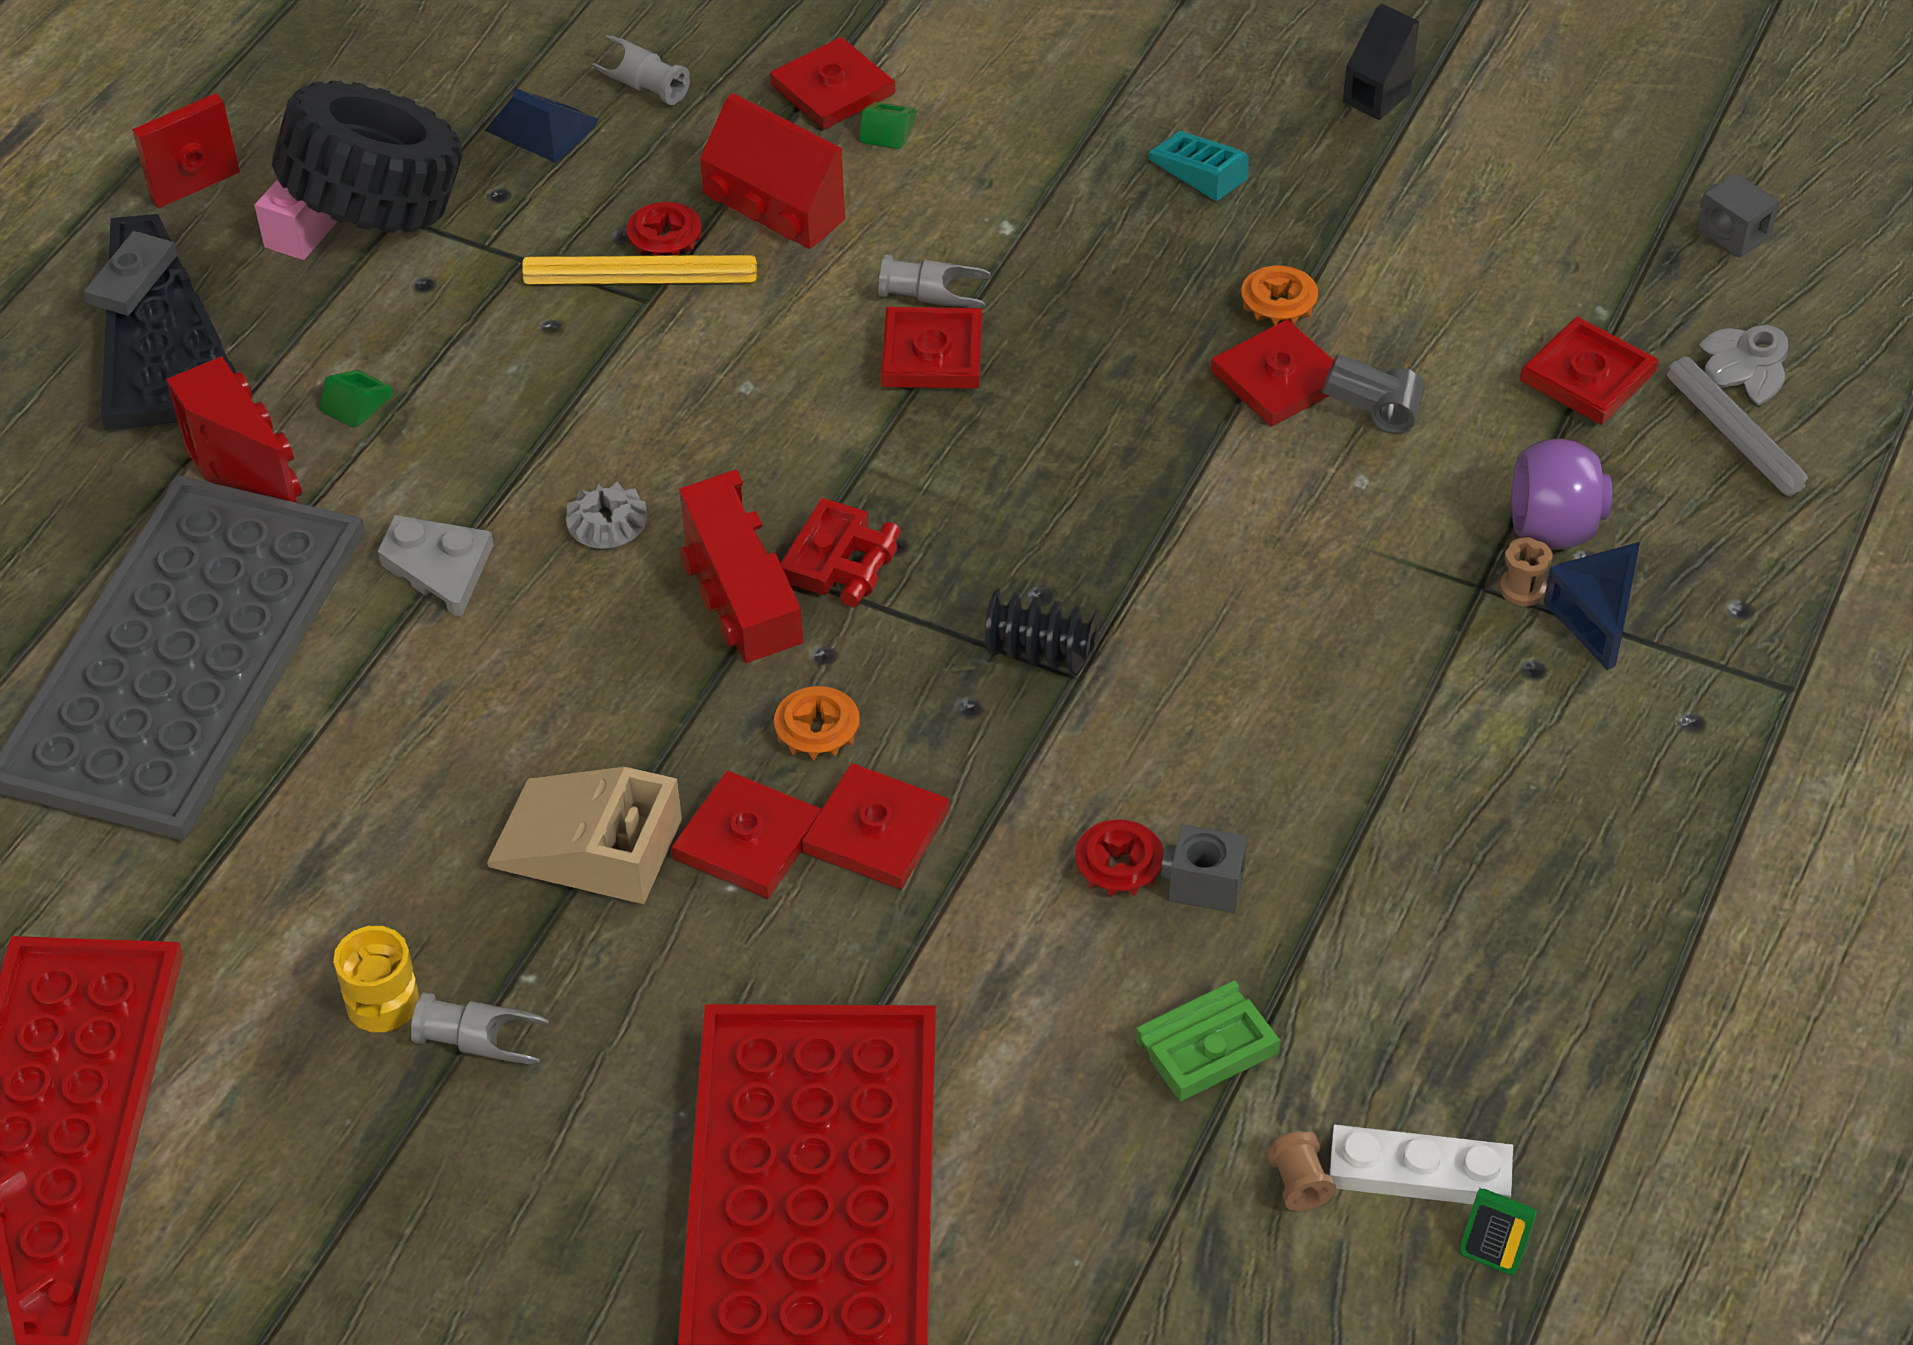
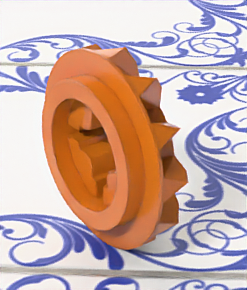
[1241,265,1318,326]
[774,686,860,760]

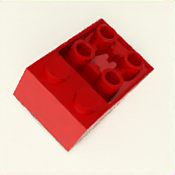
[166,356,302,503]

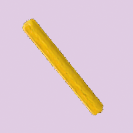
[522,255,757,285]

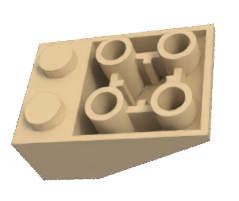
[487,767,682,904]

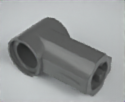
[1321,353,1425,434]

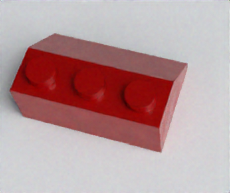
[700,93,845,249]

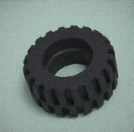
[272,80,463,233]

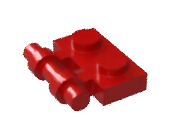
[780,498,901,607]

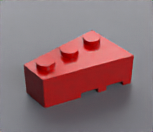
[679,469,804,663]

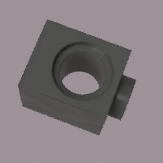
[1697,173,1780,258]
[1161,824,1248,913]

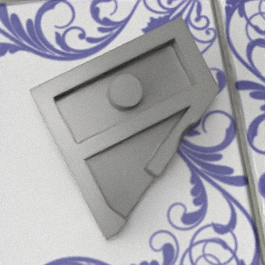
[378,515,494,617]

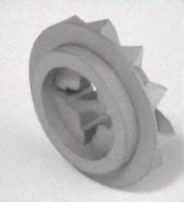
[566,482,647,548]

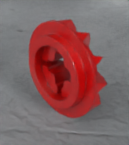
[626,202,702,256]
[1075,819,1164,898]

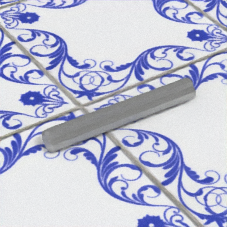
[1667,356,1808,497]

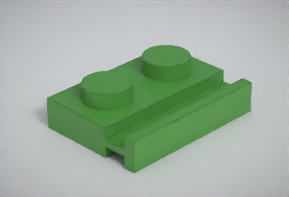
[1136,980,1280,1102]

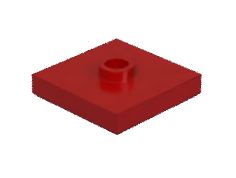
[769,37,895,130]
[132,93,240,209]
[881,307,983,388]
[1520,316,1659,425]
[1210,319,1333,427]
[802,763,950,890]
[671,770,822,899]

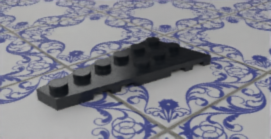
[101,214,237,430]

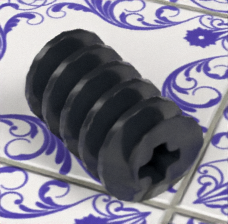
[985,588,1101,674]

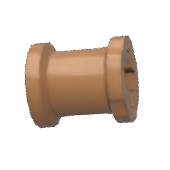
[1499,537,1553,607]
[1266,1131,1336,1212]

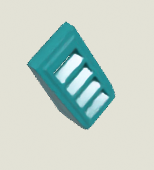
[1148,131,1249,202]

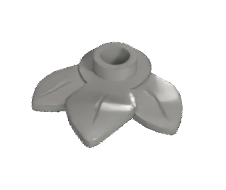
[1699,325,1789,406]

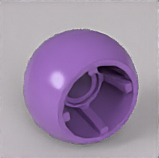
[1511,438,1612,551]

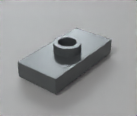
[83,231,178,316]

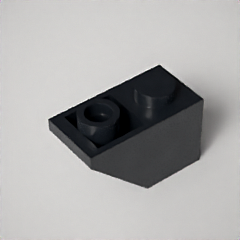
[1343,3,1419,120]

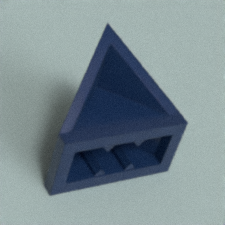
[485,88,598,163]
[1544,542,1640,670]

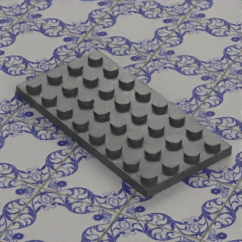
[0,475,365,841]

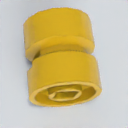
[333,926,419,1032]

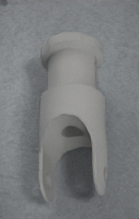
[592,35,690,105]
[878,254,991,309]
[411,992,549,1064]

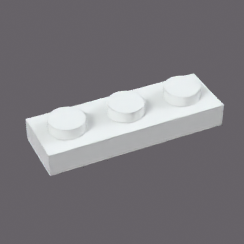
[1329,1125,1513,1204]

